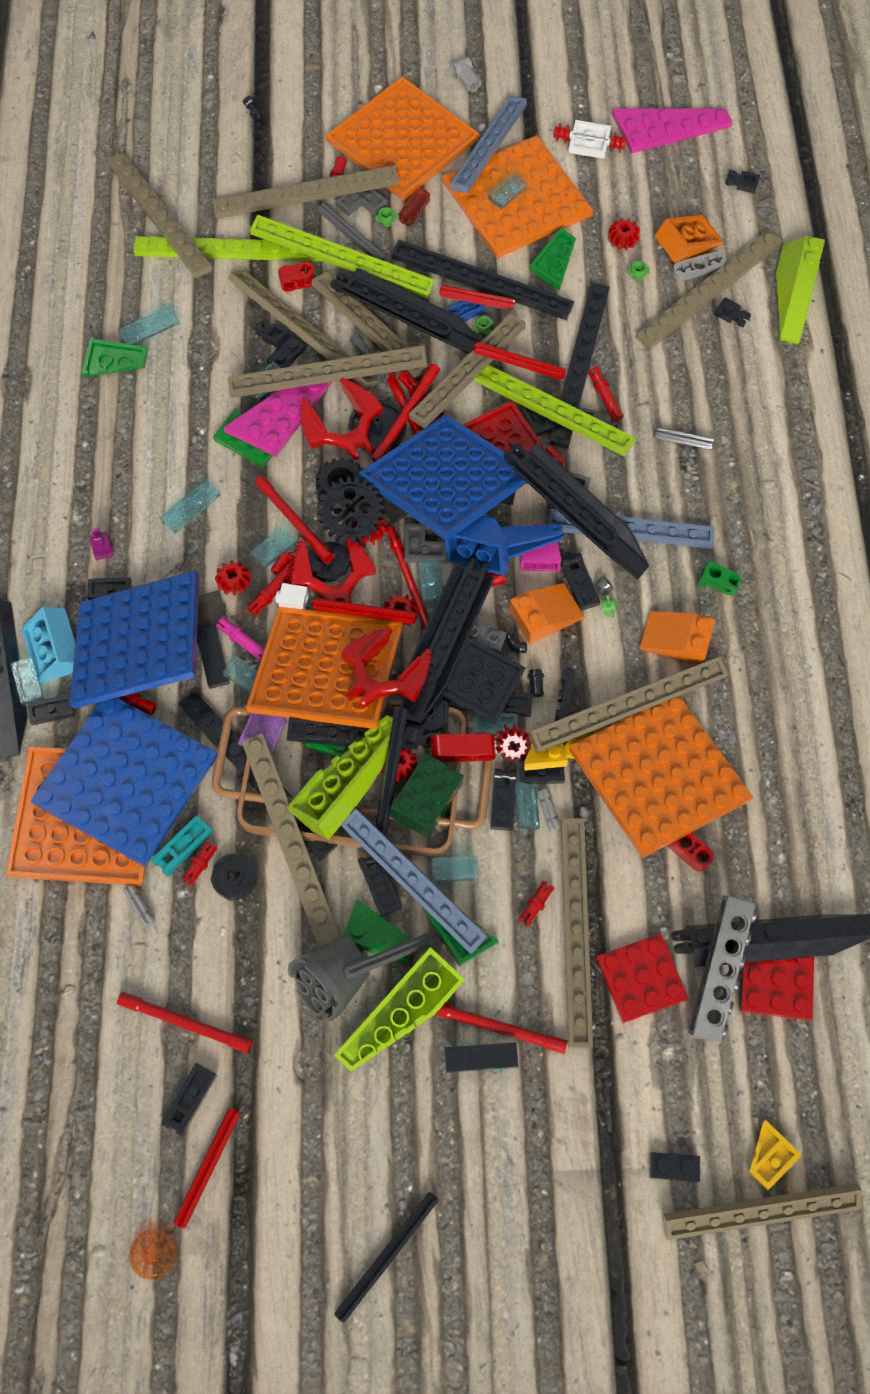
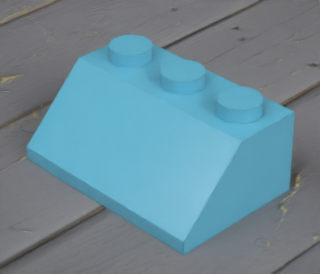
[21,606,76,684]

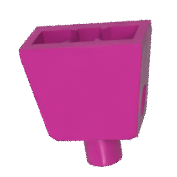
[520,523,561,572]

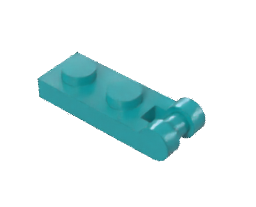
[151,816,213,877]

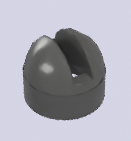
[595,576,614,595]

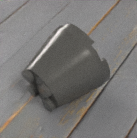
[288,936,370,1021]

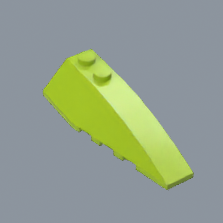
[775,235,825,344]
[287,715,393,840]
[334,947,466,1072]

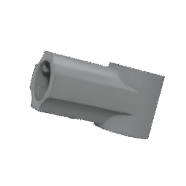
[450,57,481,93]

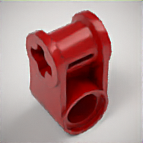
[278,262,315,292]

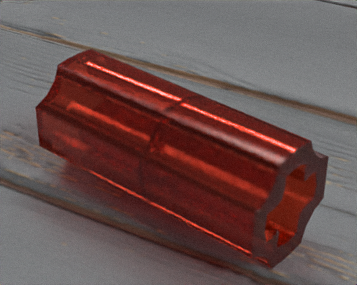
[398,188,430,226]

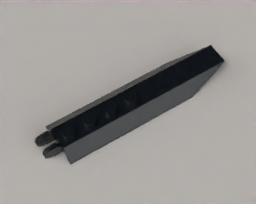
[330,267,482,354]
[503,443,649,580]
[401,558,495,724]
[0,600,28,759]
[671,914,870,967]

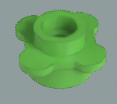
[375,207,397,227]
[627,261,650,281]
[473,316,494,336]
[601,593,617,618]

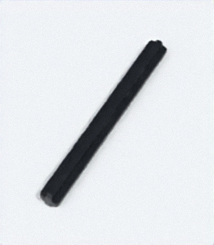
[375,707,408,836]
[334,1192,438,1323]

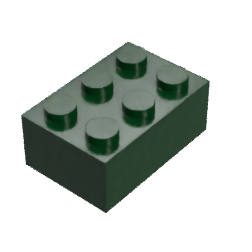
[390,753,464,839]

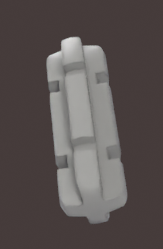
[537,788,561,832]
[124,885,155,927]

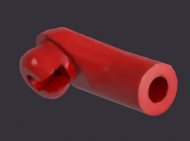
[545,444,565,468]
[271,552,293,575]

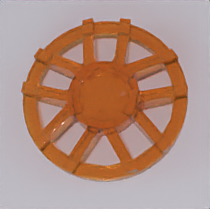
[129,1229,177,1280]

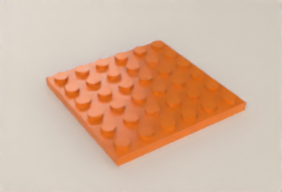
[325,76,480,201]
[442,135,594,259]
[246,607,403,729]
[569,696,753,858]
[5,746,146,886]

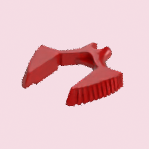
[300,379,383,460]
[288,537,376,613]
[341,628,431,708]

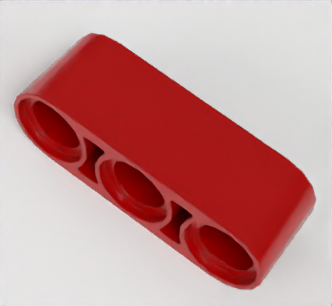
[430,734,496,763]
[667,832,714,872]

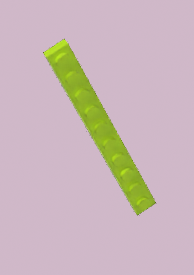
[250,215,435,299]
[133,236,323,262]
[460,354,636,457]

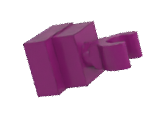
[89,528,114,561]

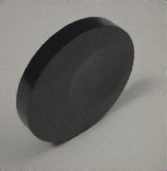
[349,400,407,453]

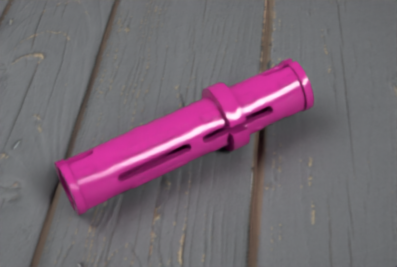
[216,616,265,661]

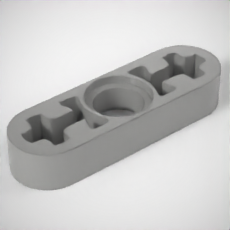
[672,252,726,281]

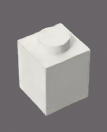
[276,583,309,610]

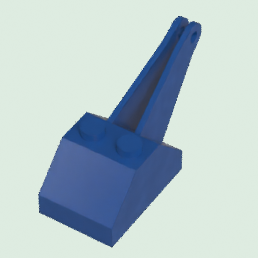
[444,515,563,576]

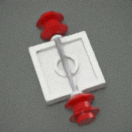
[553,120,627,159]

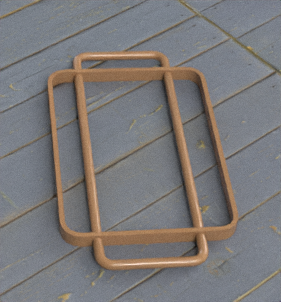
[212,699,493,857]

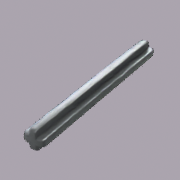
[318,203,386,261]
[343,930,441,979]

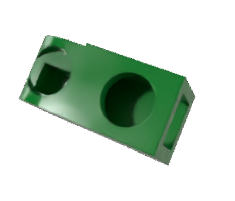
[697,561,742,596]

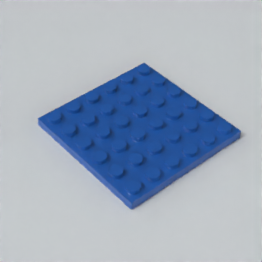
[358,415,527,541]
[70,570,199,709]
[30,698,218,867]

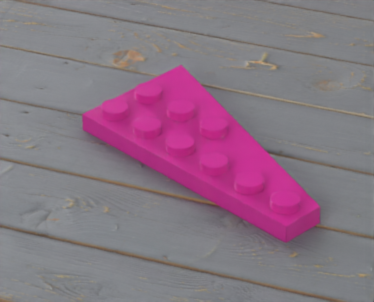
[611,108,733,154]
[224,382,332,457]

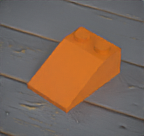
[654,215,724,263]
[509,583,585,645]
[639,611,716,666]

